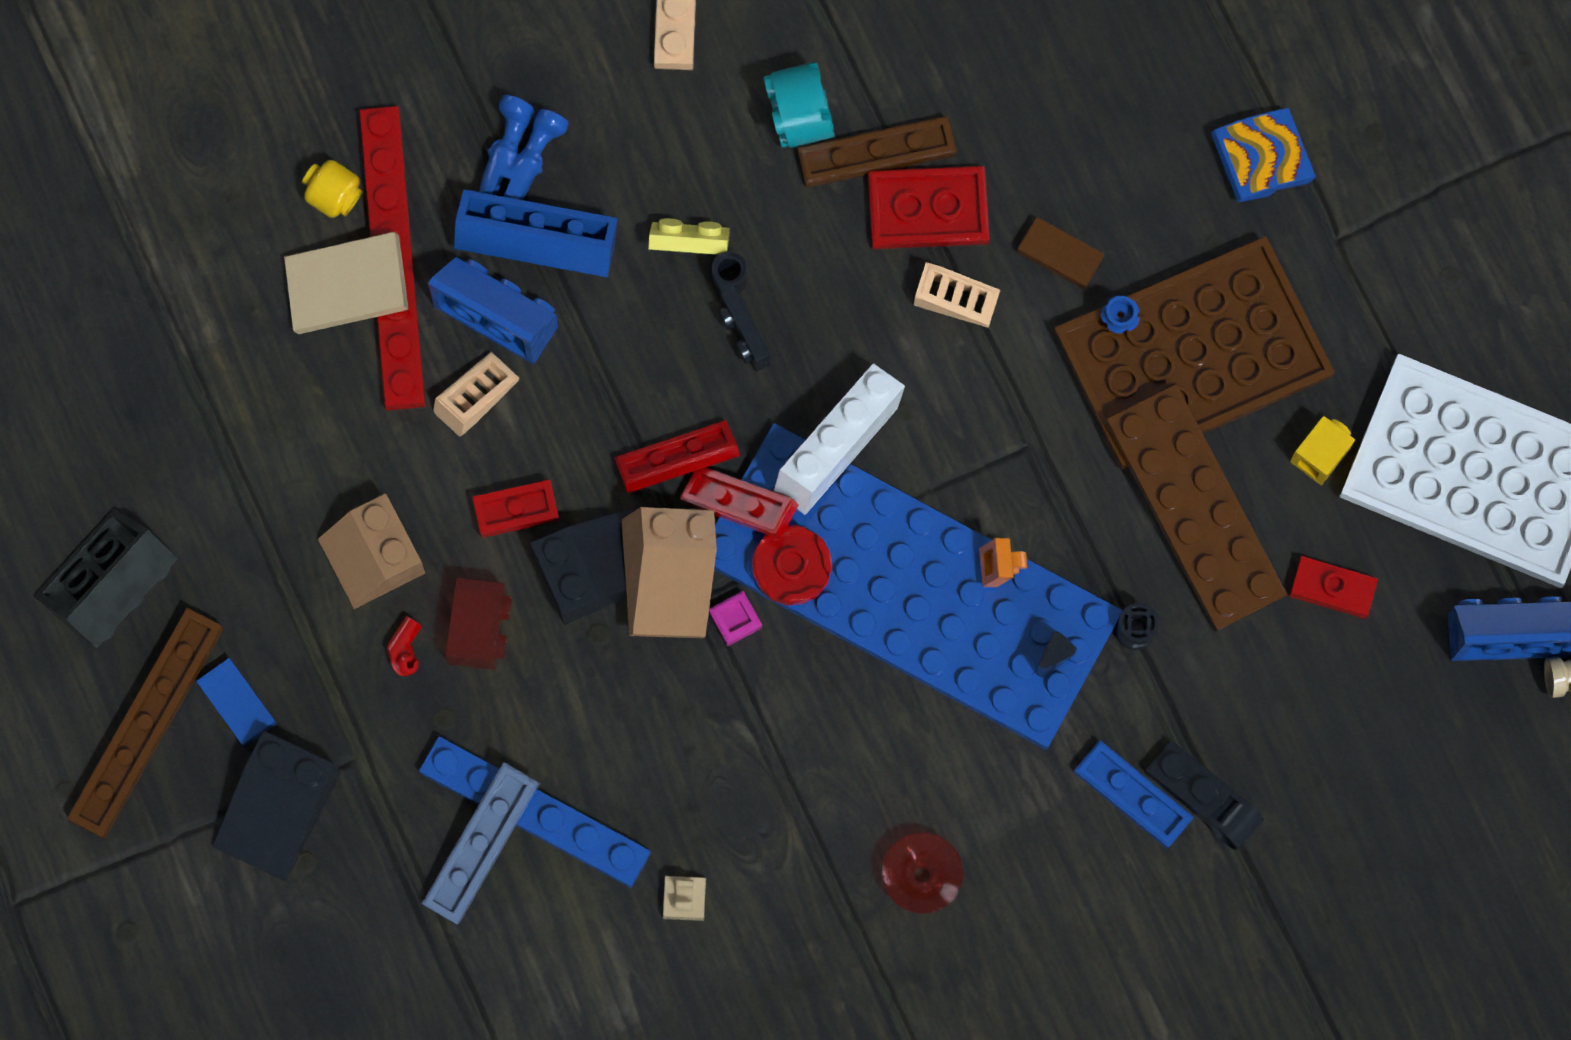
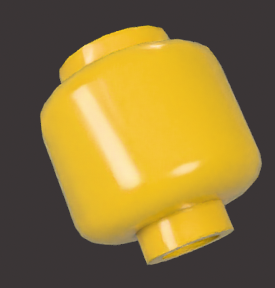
[302,160,362,218]

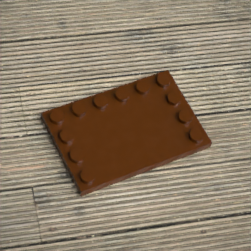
[1054,236,1335,470]

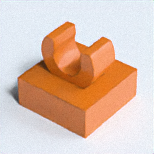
[979,538,1028,587]

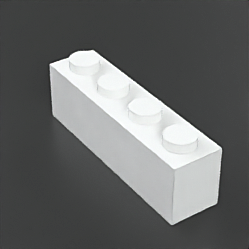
[774,363,905,515]

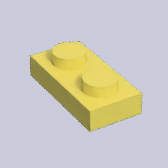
[649,218,730,255]

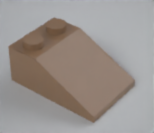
[622,507,717,638]

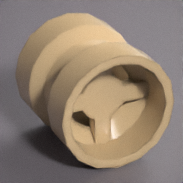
[1544,657,1571,698]

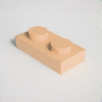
[654,0,696,70]

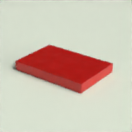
[868,166,989,249]

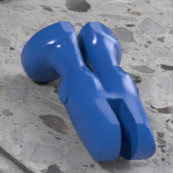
[479,95,569,200]

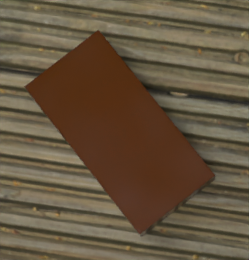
[1017,217,1105,290]

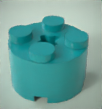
[764,61,835,148]

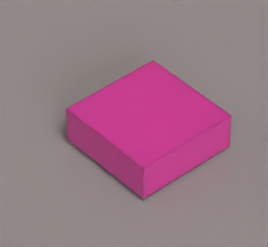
[709,591,762,647]

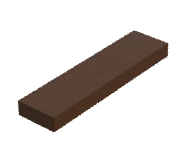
[797,116,957,188]

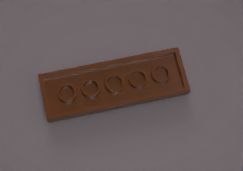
[1105,384,1287,632]

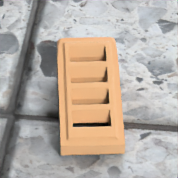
[914,262,1000,328]
[434,352,519,437]

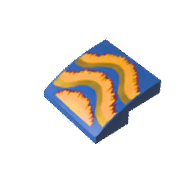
[1211,108,1316,202]

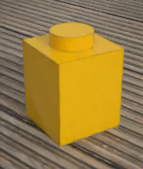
[1290,416,1355,486]

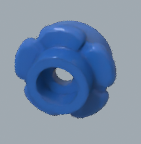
[1101,296,1139,334]

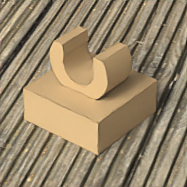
[663,876,706,921]

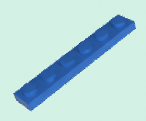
[419,737,651,889]

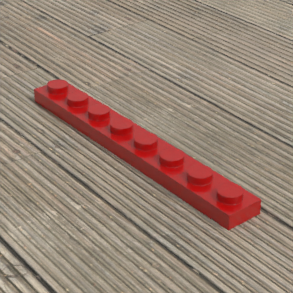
[360,106,426,411]

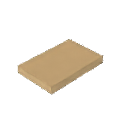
[284,232,409,334]

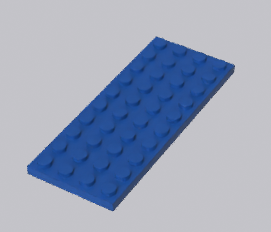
[714,423,1123,751]

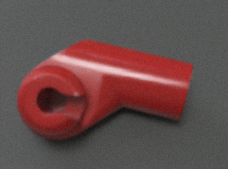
[386,616,422,676]

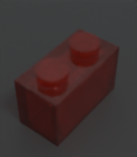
[445,578,512,670]

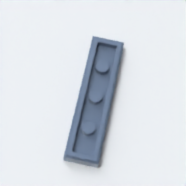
[422,762,540,924]

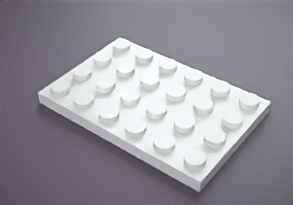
[1339,354,1571,588]

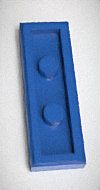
[1074,741,1194,850]

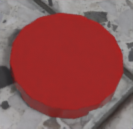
[752,525,832,606]

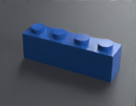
[454,189,618,277]

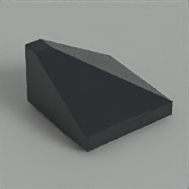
[1036,631,1077,678]

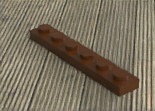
[67,608,224,840]

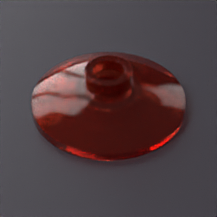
[882,833,963,914]

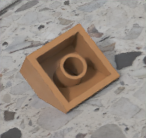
[318,493,425,609]

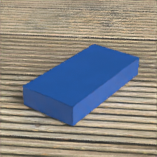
[196,658,277,747]

